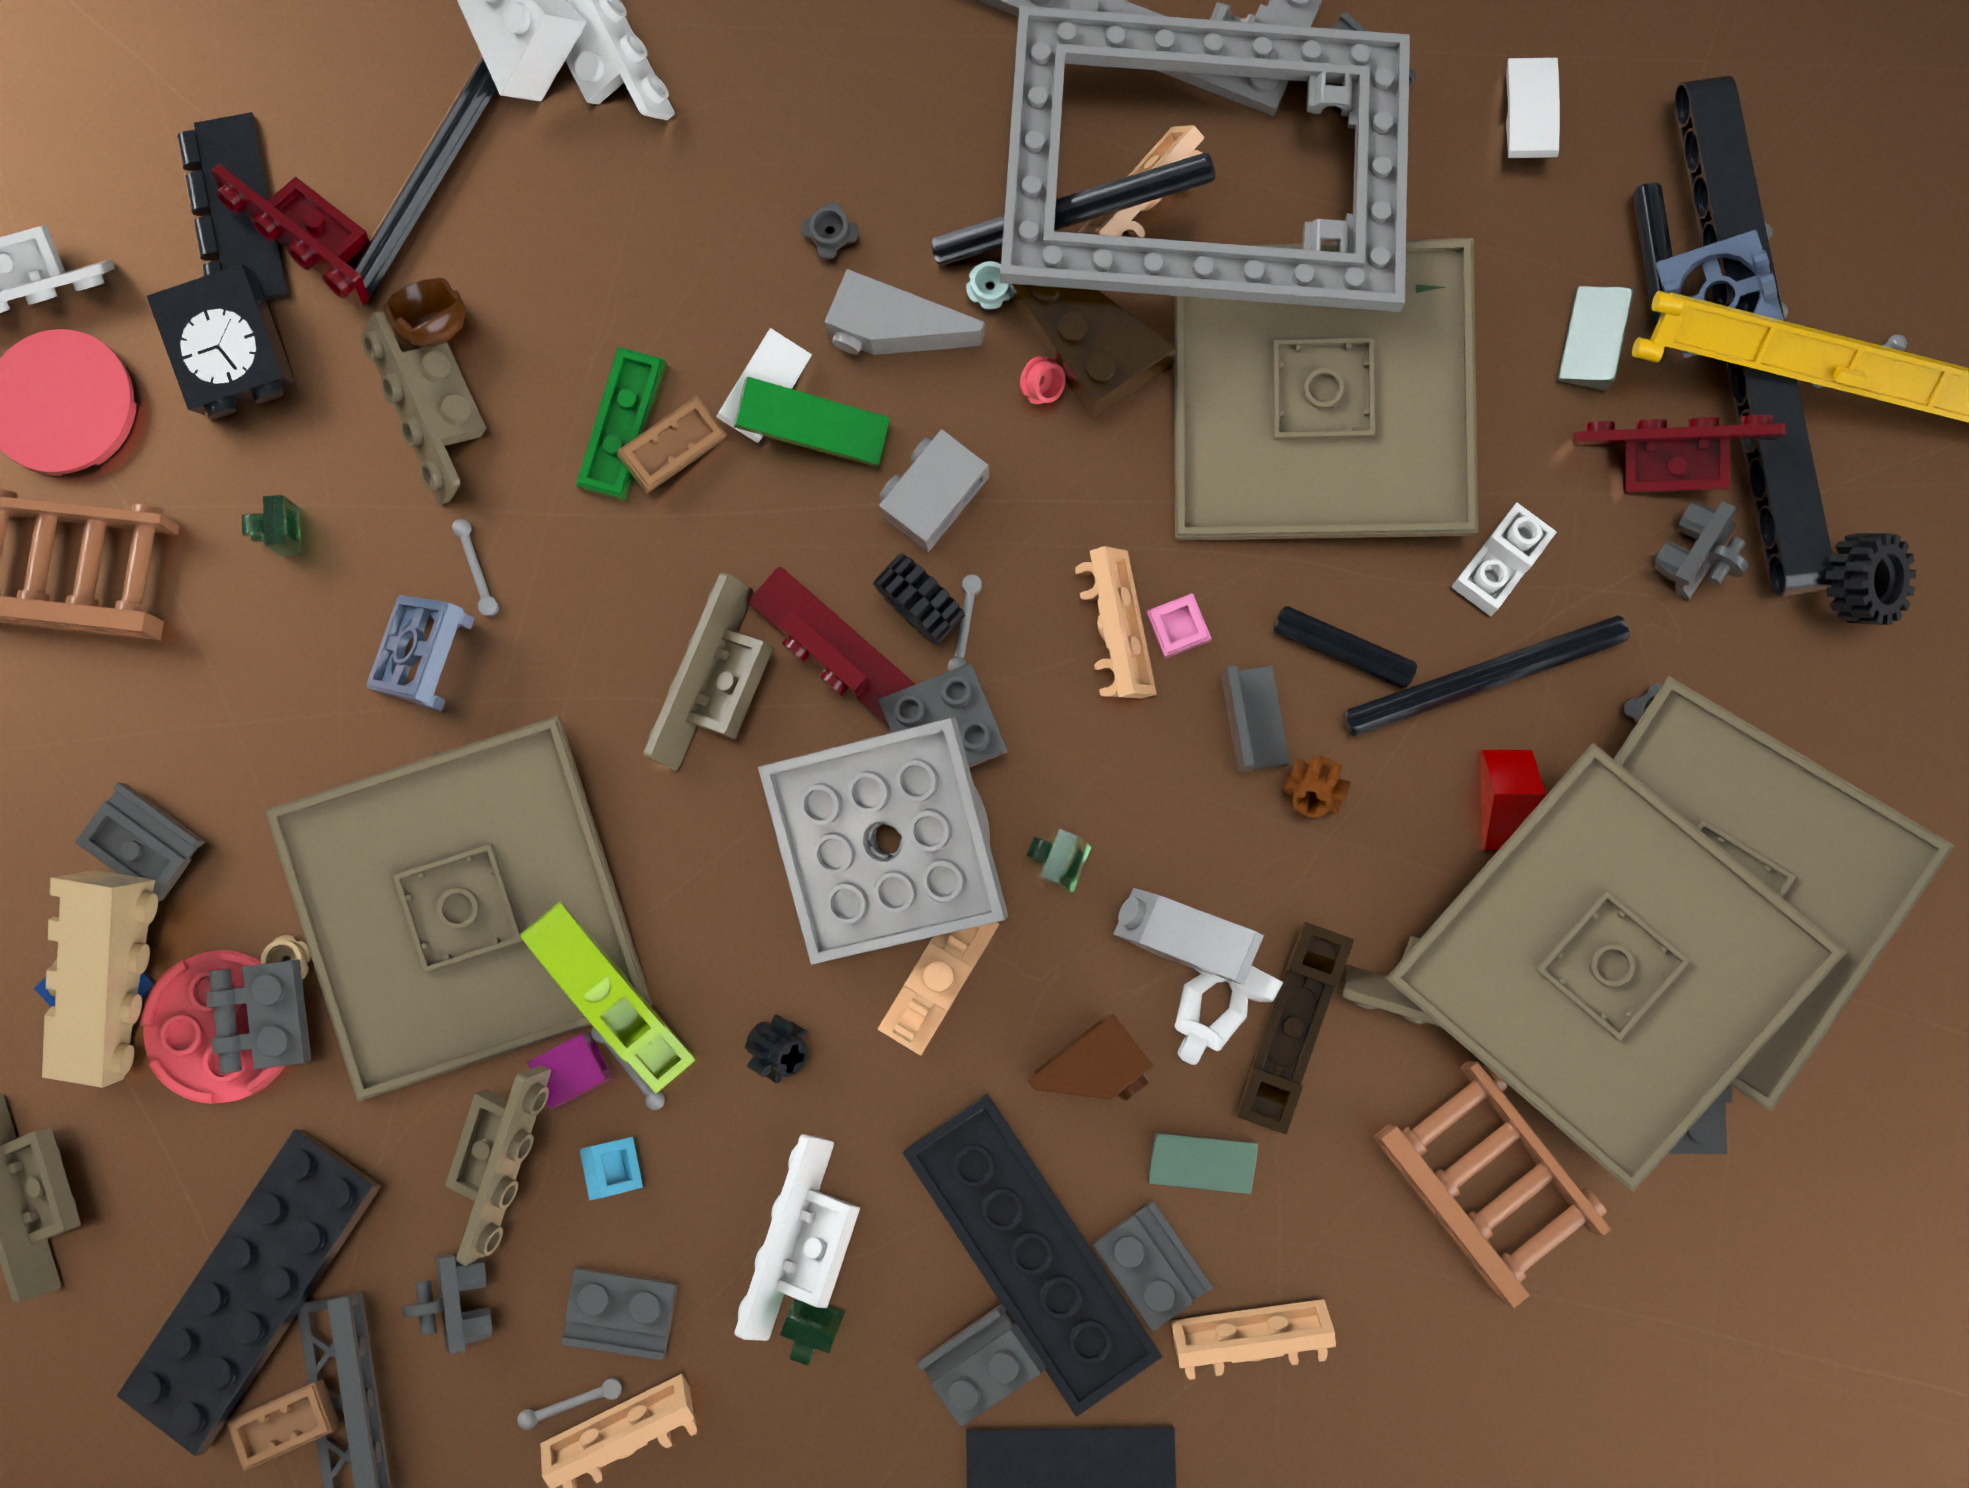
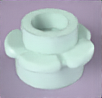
[966,261,1011,310]

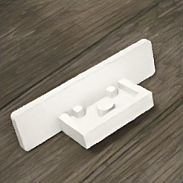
[565,0,675,120]
[0,224,115,313]
[734,1134,860,1341]

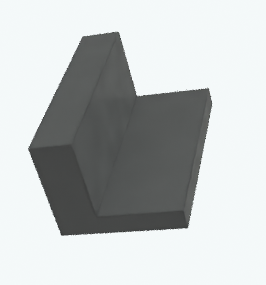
[1221,665,1290,774]

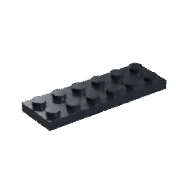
[902,1093,1163,1417]
[117,1129,381,1456]

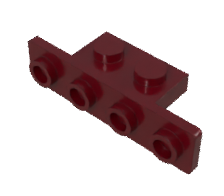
[211,164,370,306]
[1574,415,1786,493]
[748,567,916,729]

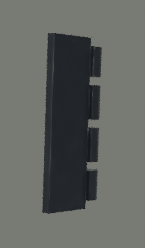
[177,112,289,300]
[966,1426,1176,1488]

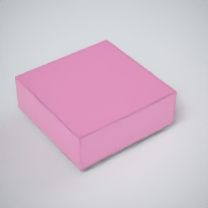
[1146,593,1212,659]

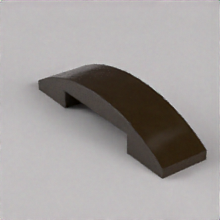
[1237,922,1354,1135]

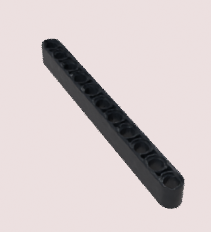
[1674,75,1834,597]

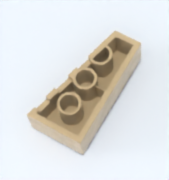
[42,870,158,1088]

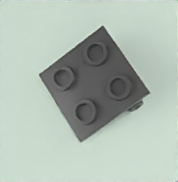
[878,663,1008,767]

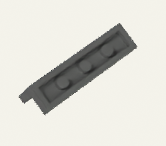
[298,1291,391,1488]

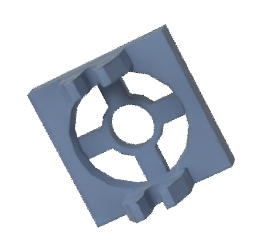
[1656,230,1784,359]
[366,595,475,712]

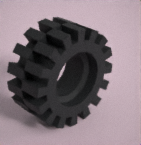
[1826,533,1916,625]
[872,553,965,645]

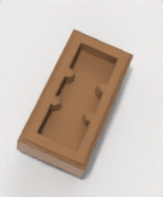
[617,396,727,494]
[226,1379,341,1472]

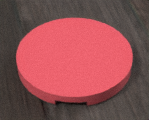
[0,329,137,476]
[140,950,285,1104]

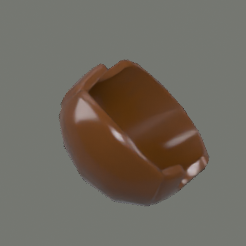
[384,278,466,347]

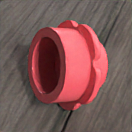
[1020,356,1066,404]

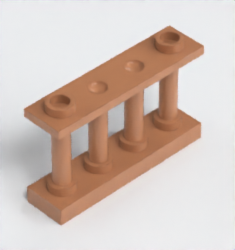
[0,489,180,640]
[1373,1061,1611,1308]

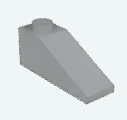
[824,269,985,355]
[1113,888,1264,985]

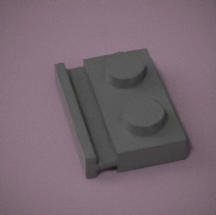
[75,783,205,901]
[1092,1200,1213,1332]
[560,1267,679,1361]
[917,1303,1046,1428]

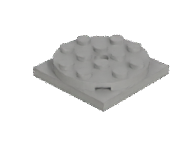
[758,716,1008,965]

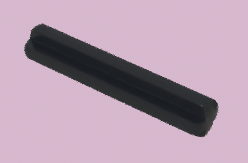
[1633,183,1673,326]
[1274,606,1417,688]

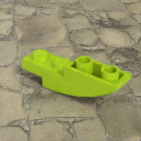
[520,901,696,1094]

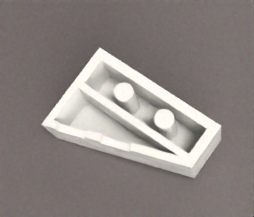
[457,0,587,101]

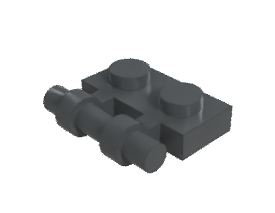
[205,959,312,1074]

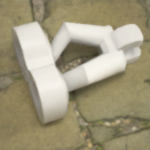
[1174,966,1283,1065]

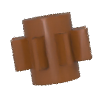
[1283,755,1351,819]

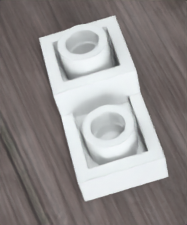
[1506,58,1560,158]
[716,328,812,443]
[1451,502,1557,617]

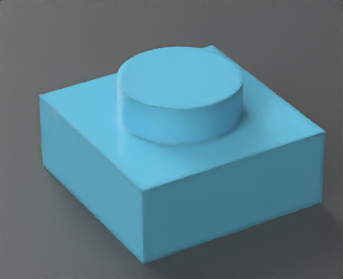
[579,1137,643,1200]

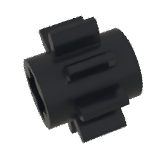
[744,1014,809,1083]

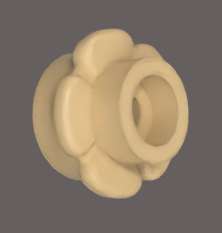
[261,935,311,980]

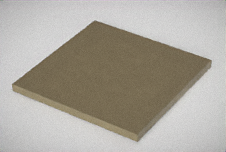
[1174,238,1478,541]
[1614,676,1955,1112]
[264,716,653,1102]
[1386,743,1847,1192]

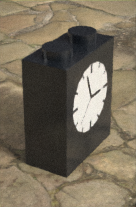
[146,264,296,419]

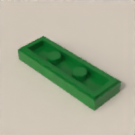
[575,347,667,501]
[733,376,890,467]

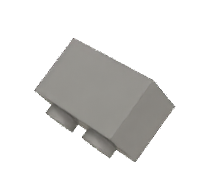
[879,429,989,553]

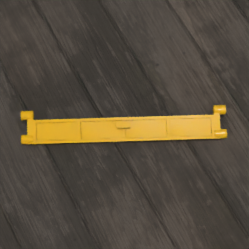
[1632,291,1969,423]

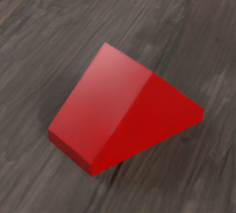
[1480,750,1546,850]

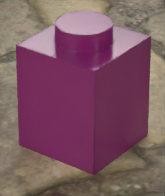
[527,1033,614,1109]

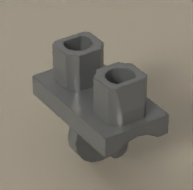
[1655,501,1749,600]
[402,1253,493,1354]

